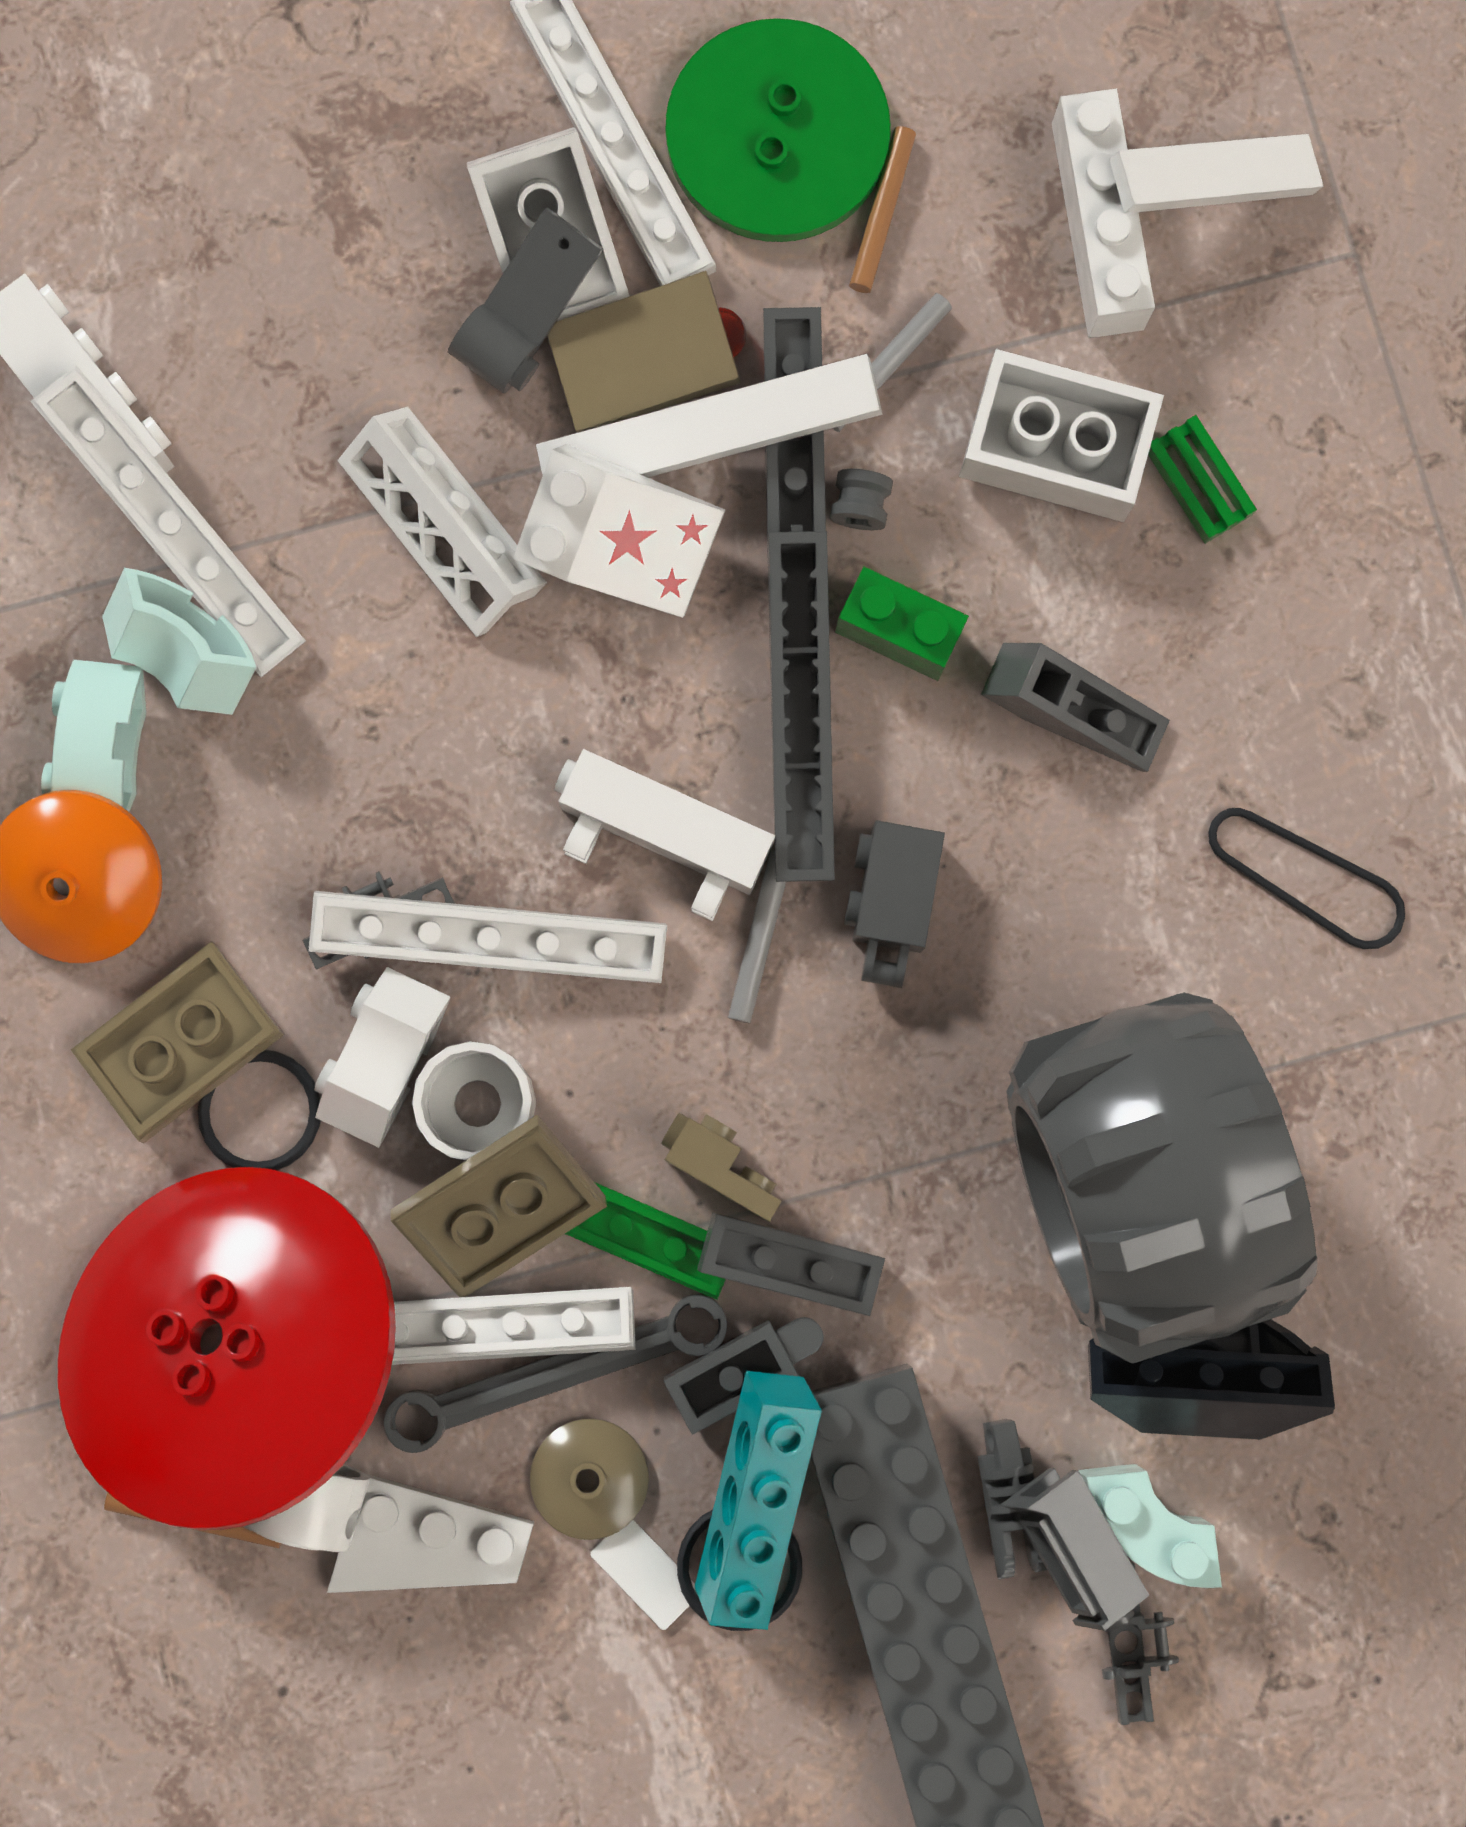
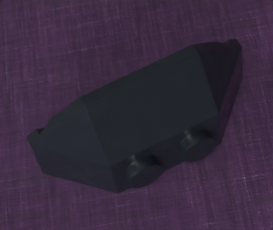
[1088,1319,1335,1440]

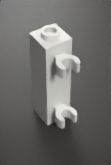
[554,749,775,921]

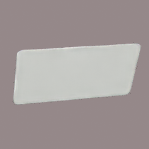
[591,1520,698,1630]

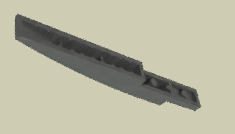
[763,307,835,882]

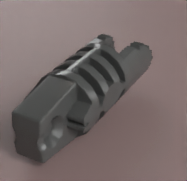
[978,1419,1047,1580]

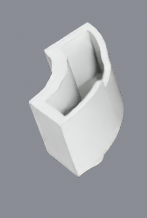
[314,967,450,1148]

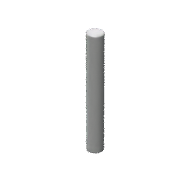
[832,293,952,432]
[728,850,786,1024]

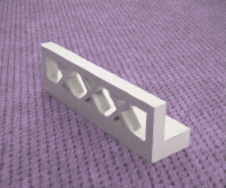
[337,407,547,637]

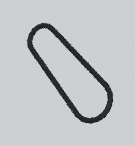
[1208,808,1405,949]

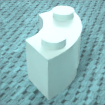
[102,567,256,715]
[41,660,146,812]
[1078,1464,1222,1588]

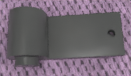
[448,207,603,394]

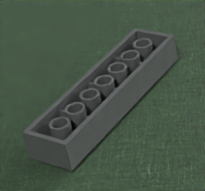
[811,1363,1044,1827]

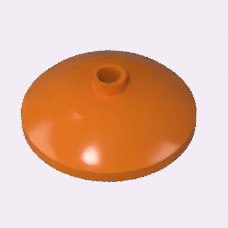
[0,790,162,963]

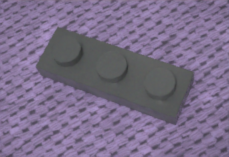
[697,1212,885,1316]

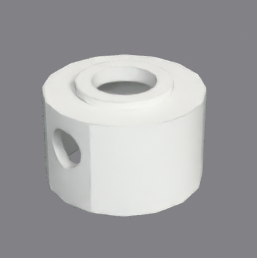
[412,1041,536,1160]
[243,1464,370,1552]

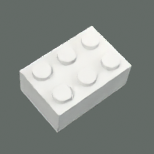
[959,349,1164,522]

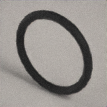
[197,1050,320,1170]
[677,1509,802,1631]

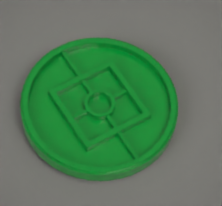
[665,18,891,242]

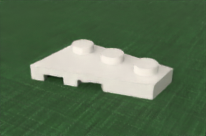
[327,1474,534,1593]

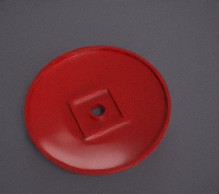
[58,1167,396,1530]

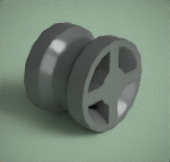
[830,468,893,531]

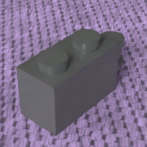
[844,820,945,988]
[663,1317,824,1435]

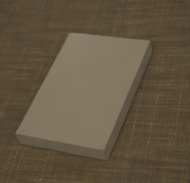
[547,271,741,433]
[71,942,284,1143]
[390,1115,607,1298]

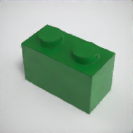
[835,566,969,681]

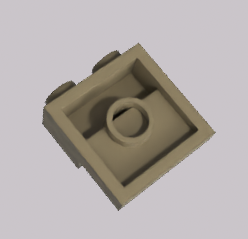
[661,1113,782,1222]

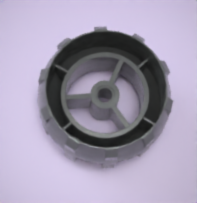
[1006,992,1318,1364]

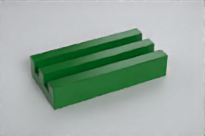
[1148,415,1257,544]

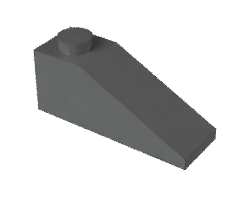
[981,643,1170,772]

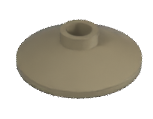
[530,1419,649,1540]

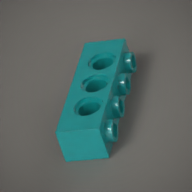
[695,1371,822,1630]

